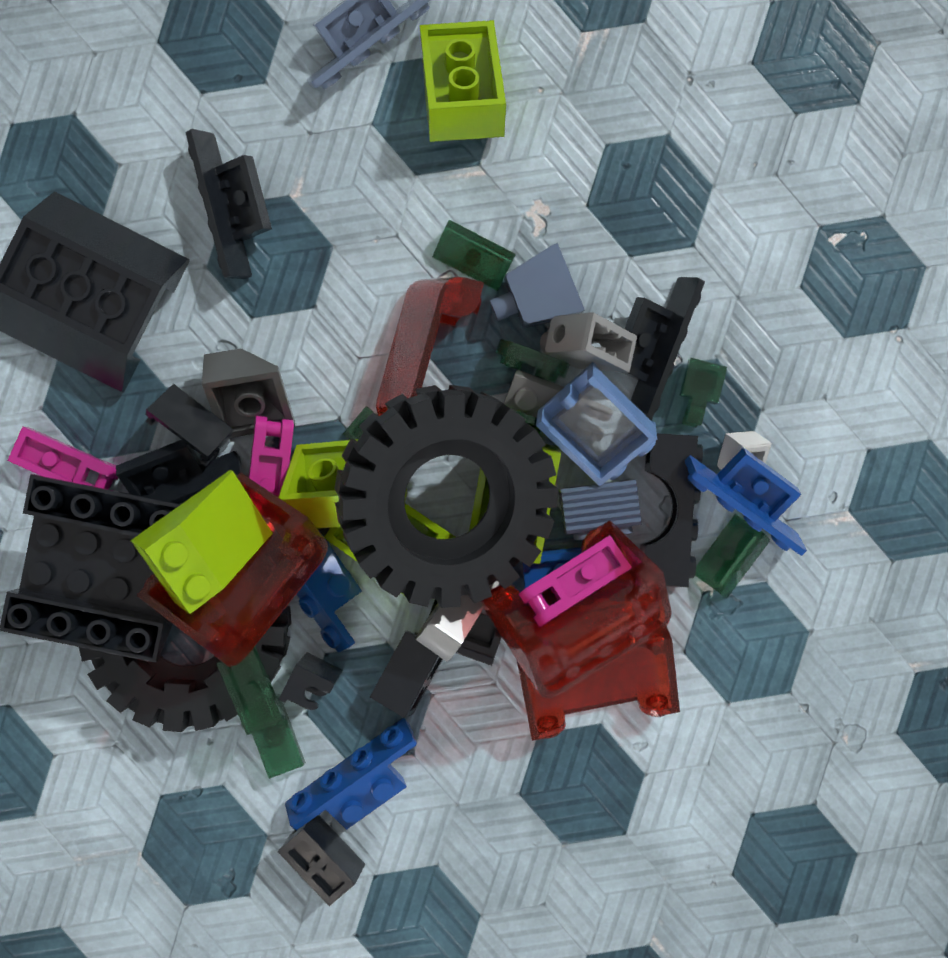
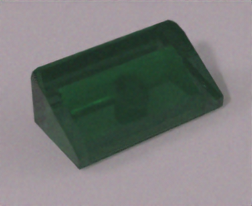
[432,220,516,292]
[695,514,770,598]

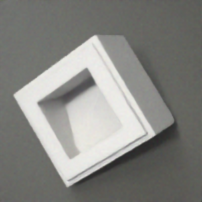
[717,431,772,470]

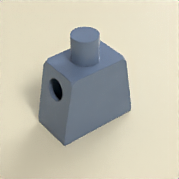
[489,243,585,328]

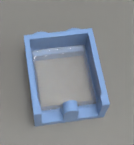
[536,362,657,486]

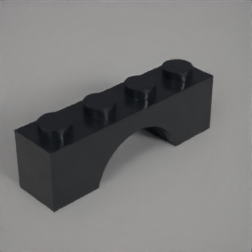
[638,433,703,587]

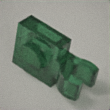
[679,358,727,428]

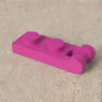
[247,416,294,525]
[7,426,118,490]
[519,536,632,627]

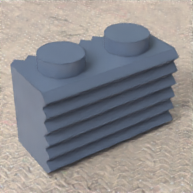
[559,480,642,540]

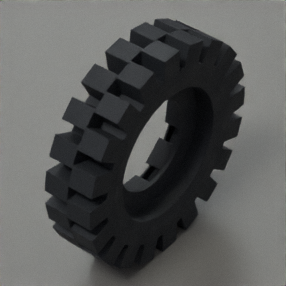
[334,385,558,608]
[79,551,292,732]

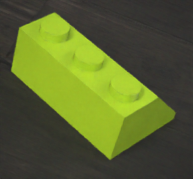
[278,439,407,530]

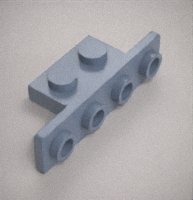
[307,0,430,89]

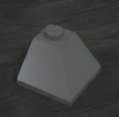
[202,348,295,438]

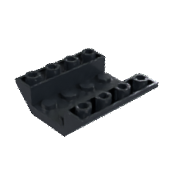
[0,191,190,393]
[0,474,181,663]

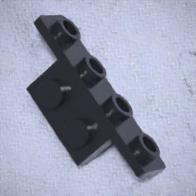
[185,129,272,279]
[621,277,705,420]
[116,440,243,504]

